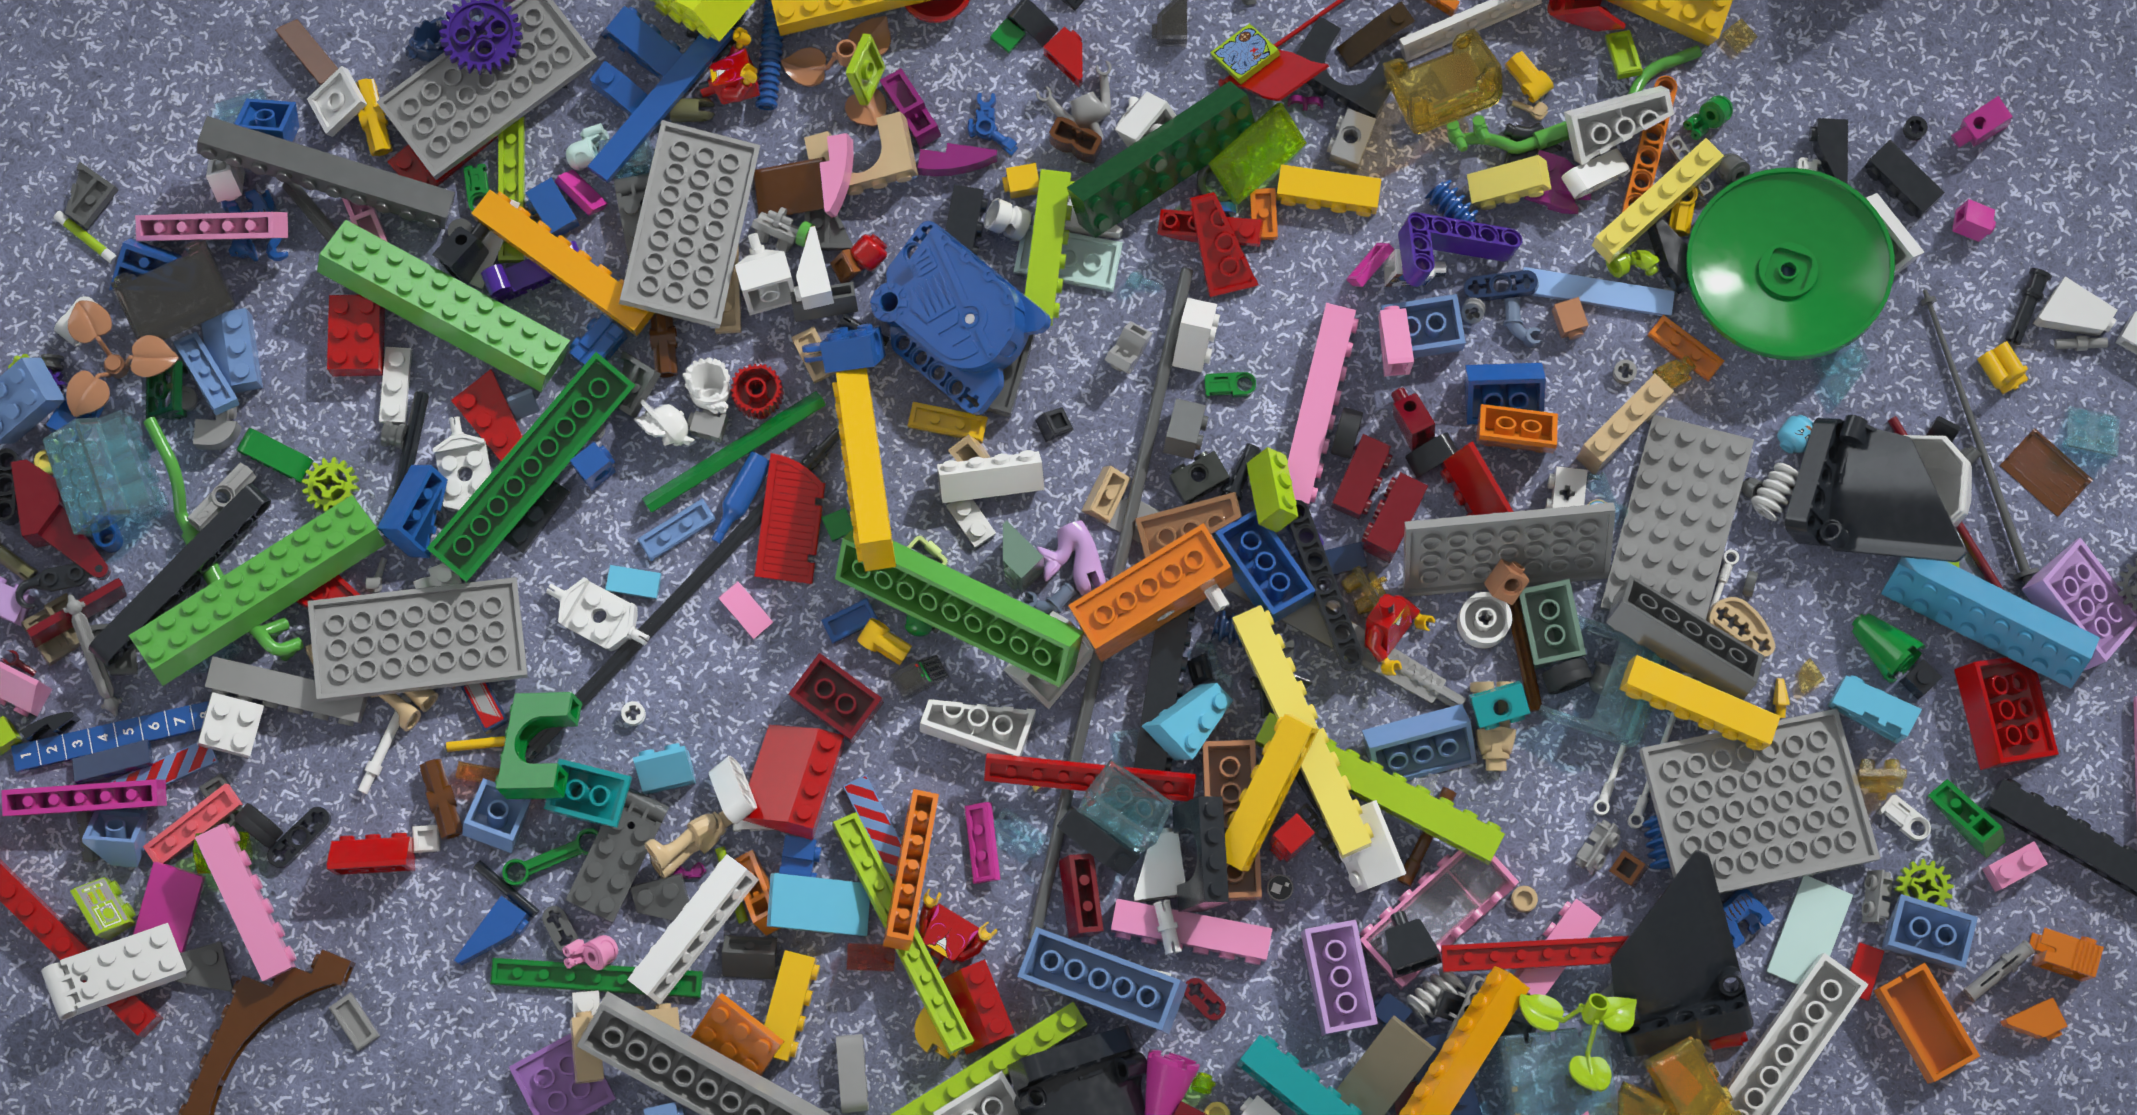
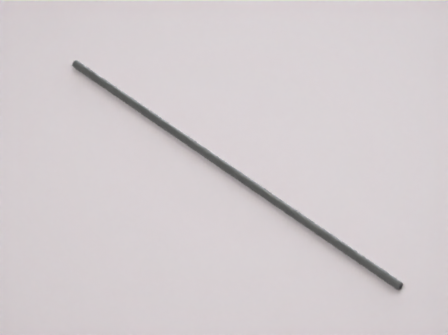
[1027,268,1193,940]

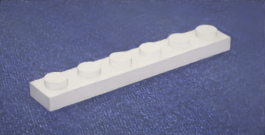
[1399,0,1542,62]

